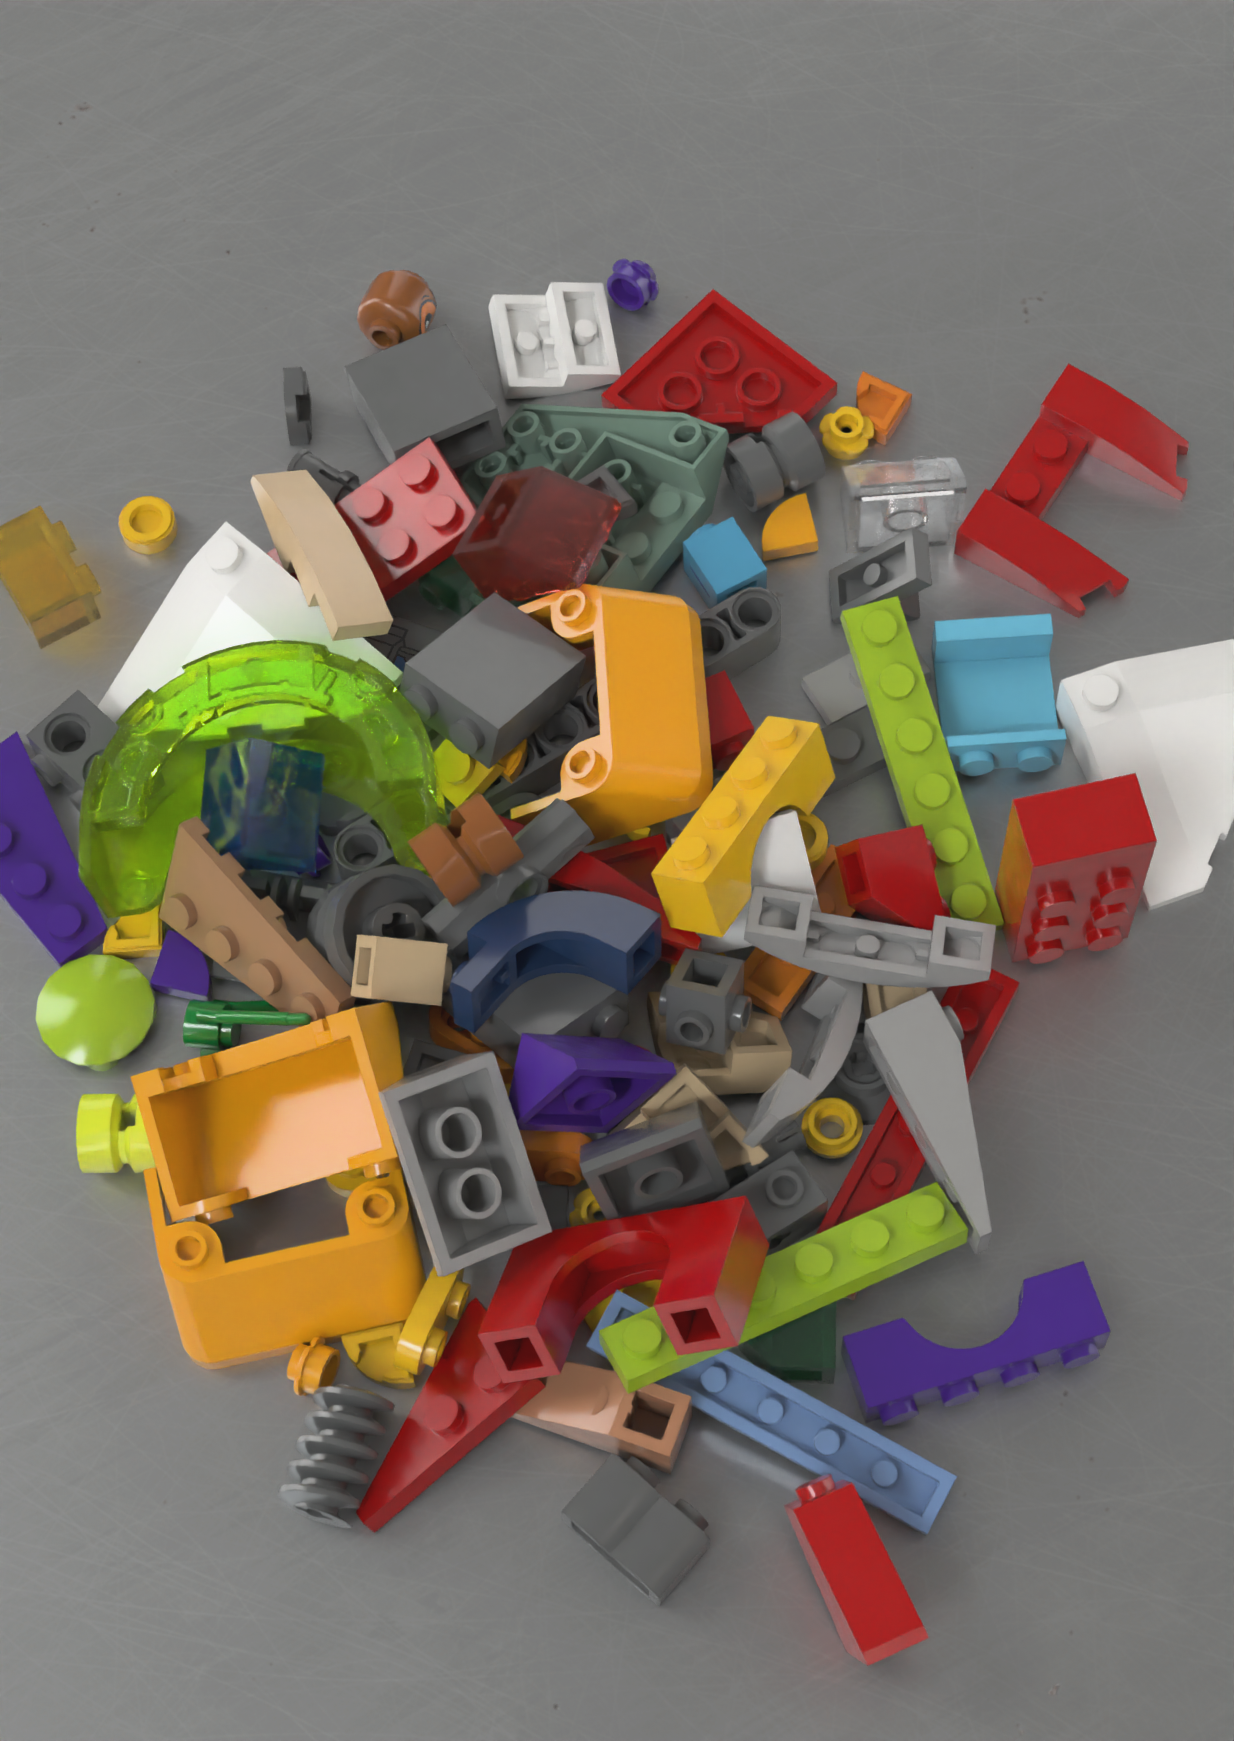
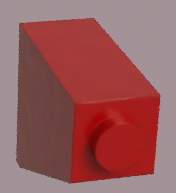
[784,1474,929,1666]

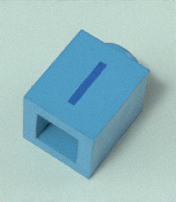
[683,517,767,609]

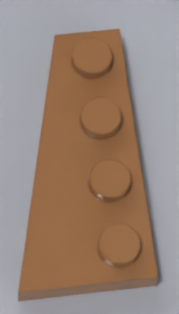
[159,816,356,1027]

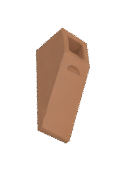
[511,1361,692,1474]

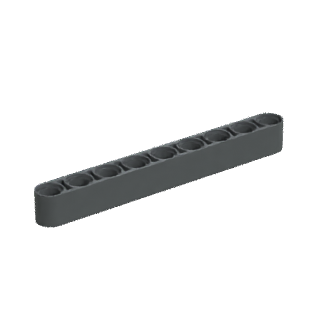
[333,587,781,880]

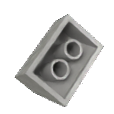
[378,1051,552,1276]

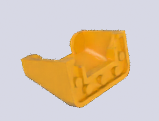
[130,1001,404,1225]

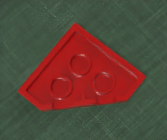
[601,289,838,434]

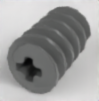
[278,1384,395,1528]

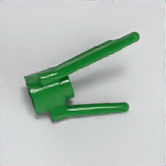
[183,999,311,1056]

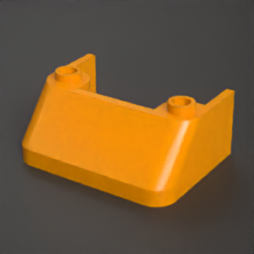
[510,584,713,847]
[143,1167,427,1370]

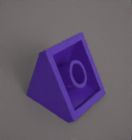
[509,1033,677,1133]

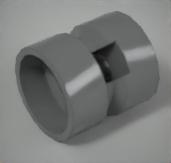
[723,412,826,512]

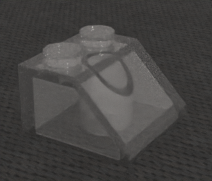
[840,455,967,553]

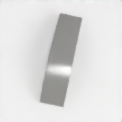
[744,885,996,988]
[742,972,863,1148]

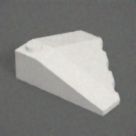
[98,522,403,750]
[1055,639,1234,911]

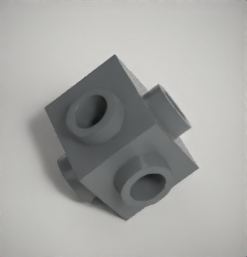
[659,948,752,1055]

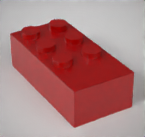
[994,773,1157,964]

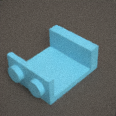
[931,614,1066,776]

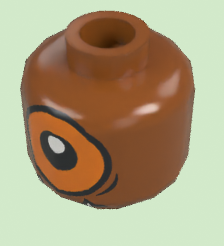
[357,270,437,350]

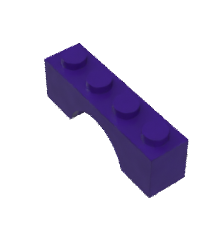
[841,1261,1111,1426]

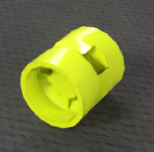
[76,1093,156,1173]

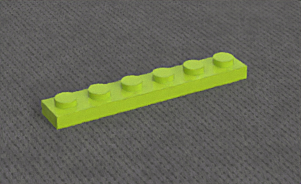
[840,596,1004,931]
[599,1182,968,1394]

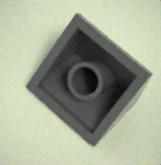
[579,1101,731,1220]

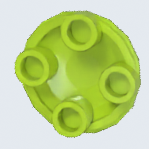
[36,954,158,1071]

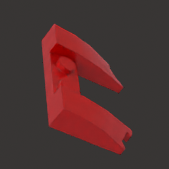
[954,363,1189,618]

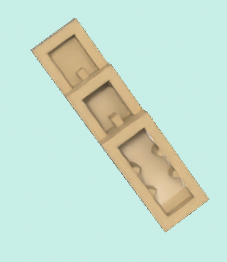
[251,470,393,641]

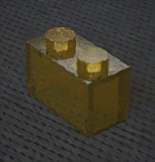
[0,505,102,649]

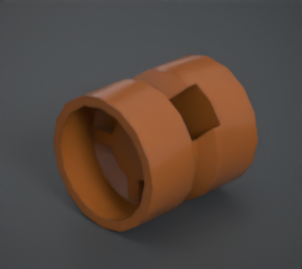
[407,792,524,907]

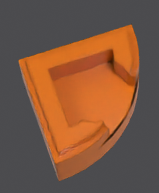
[856,371,912,446]

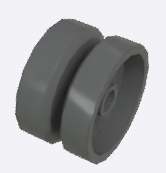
[305,864,453,1006]

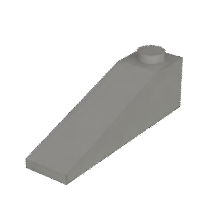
[863,990,992,1255]

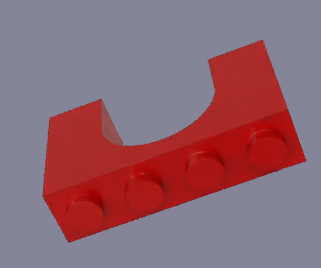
[477,1196,769,1383]

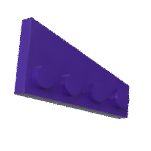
[0,731,108,968]

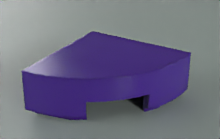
[150,930,213,1001]

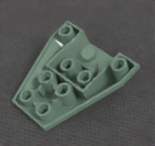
[459,404,729,592]

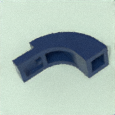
[450,890,662,1033]

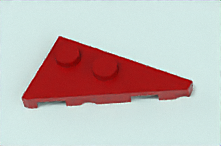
[356,1297,546,1533]

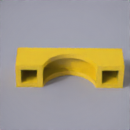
[651,716,836,937]

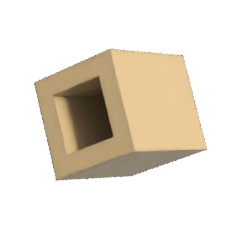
[351,935,452,1006]

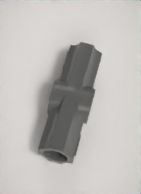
[421,798,595,960]

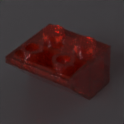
[452,466,622,601]

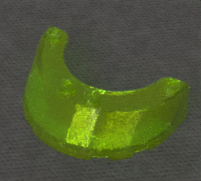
[79,640,449,919]

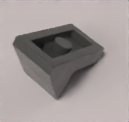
[829,527,932,624]

